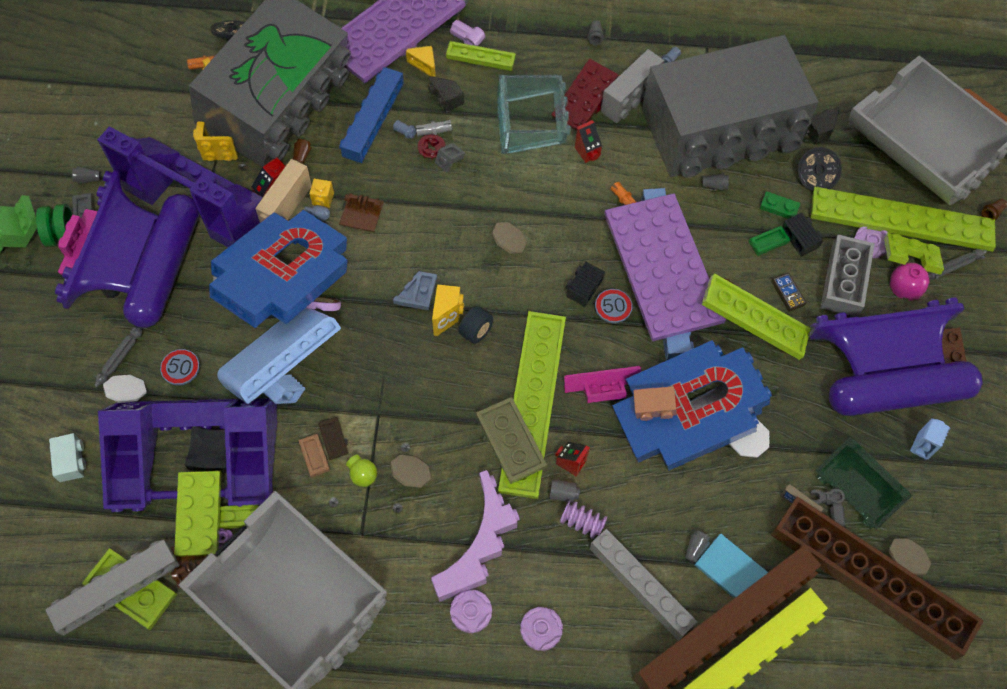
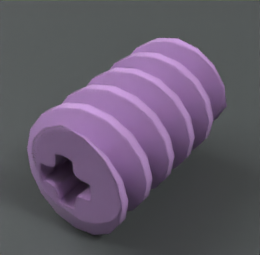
[560,501,607,539]

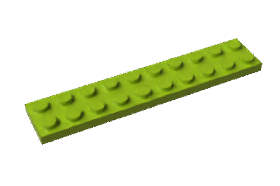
[810,187,996,252]
[498,311,566,499]

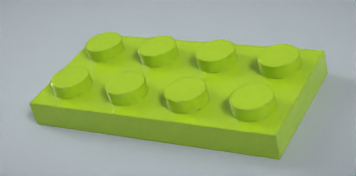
[174,471,222,556]
[82,548,177,630]

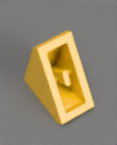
[406,46,435,78]

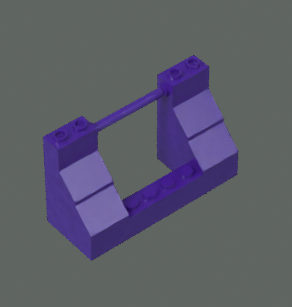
[97,126,263,247]
[98,398,277,512]

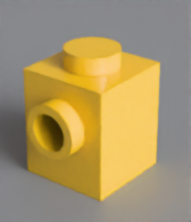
[309,179,334,208]

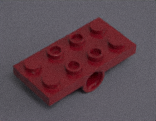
[551,58,619,131]

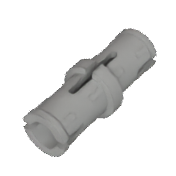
[416,120,452,137]

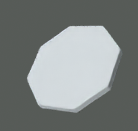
[103,375,146,403]
[729,420,769,458]

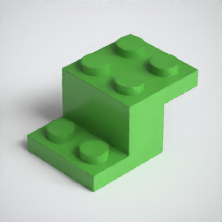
[0,195,37,252]

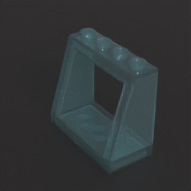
[497,75,570,154]

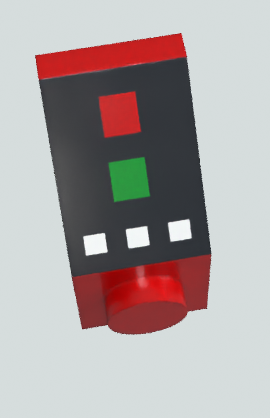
[575,120,602,163]
[251,157,286,197]
[555,442,590,476]

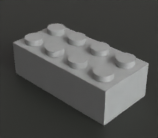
[601,49,664,123]
[820,235,875,317]

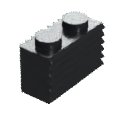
[782,212,824,256]
[565,261,605,307]

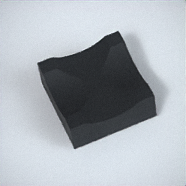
[185,427,227,473]

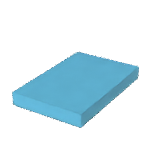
[695,533,768,598]

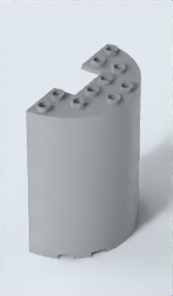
[848,56,1007,205]
[179,491,387,689]

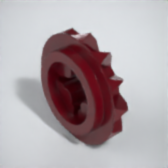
[417,134,446,160]

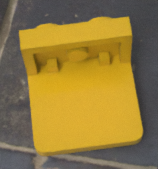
[193,122,238,161]

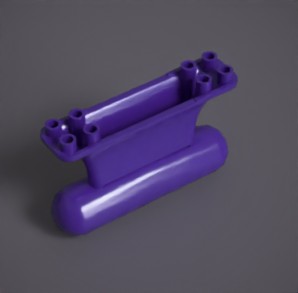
[55,169,199,328]
[808,297,983,416]

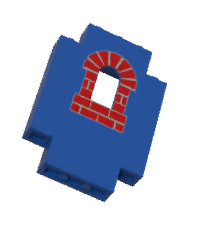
[209,210,348,328]
[612,340,772,471]

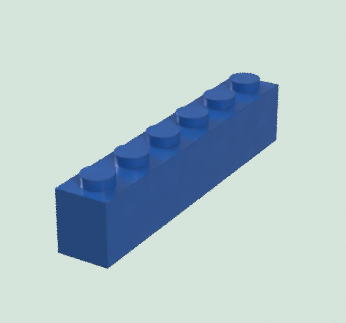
[339,67,404,163]

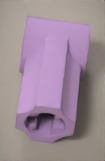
[450,20,486,46]

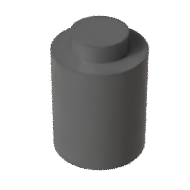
[550,479,580,503]

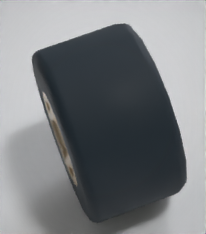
[458,306,494,344]

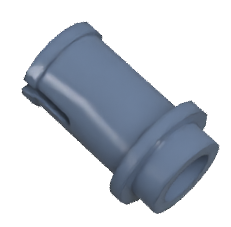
[662,47,681,63]
[393,120,416,139]

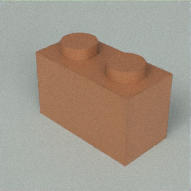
[634,386,677,421]

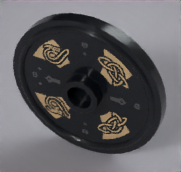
[211,20,245,41]
[797,147,842,191]

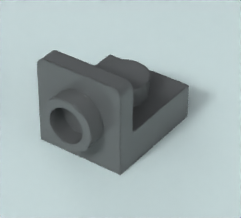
[435,143,465,172]

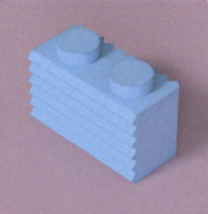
[263,375,305,404]
[910,419,950,460]

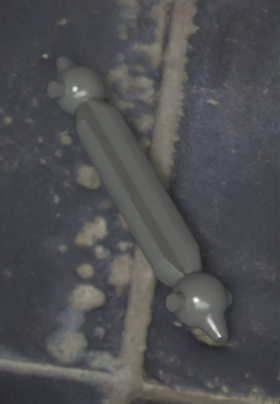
[927,249,987,280]
[94,327,142,387]

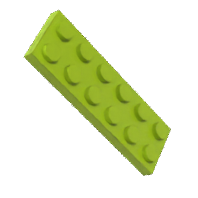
[701,273,811,360]

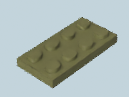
[476,397,547,484]

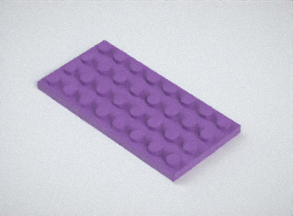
[341,0,465,83]
[604,194,726,341]

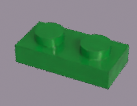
[760,191,800,219]

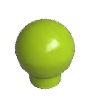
[346,455,377,487]

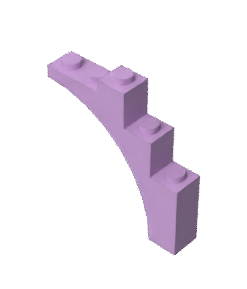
[431,470,519,602]

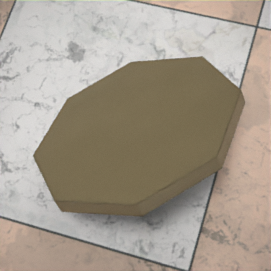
[492,222,527,254]
[390,455,431,488]
[888,539,931,575]

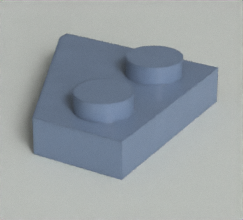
[393,271,437,310]

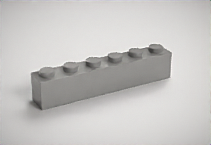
[590,529,697,641]
[45,540,180,636]

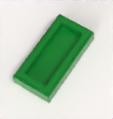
[748,226,790,256]

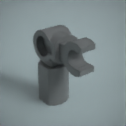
[810,489,846,528]

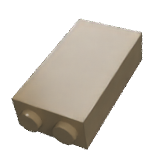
[255,159,312,223]

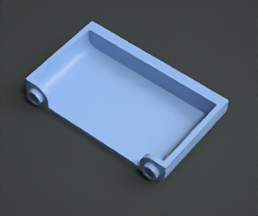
[217,308,341,404]

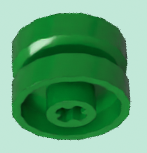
[36,204,73,247]

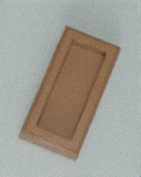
[298,434,330,478]

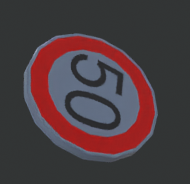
[595,289,632,323]
[160,349,200,385]

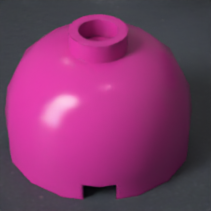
[889,262,930,301]

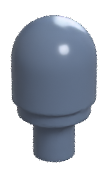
[304,205,330,221]

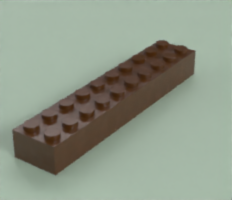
[771,496,984,660]
[633,545,821,689]

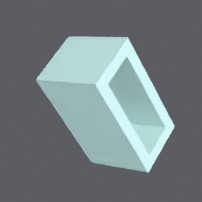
[49,433,86,482]

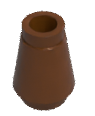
[293,139,311,164]
[981,198,1007,220]

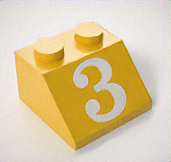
[432,285,464,336]

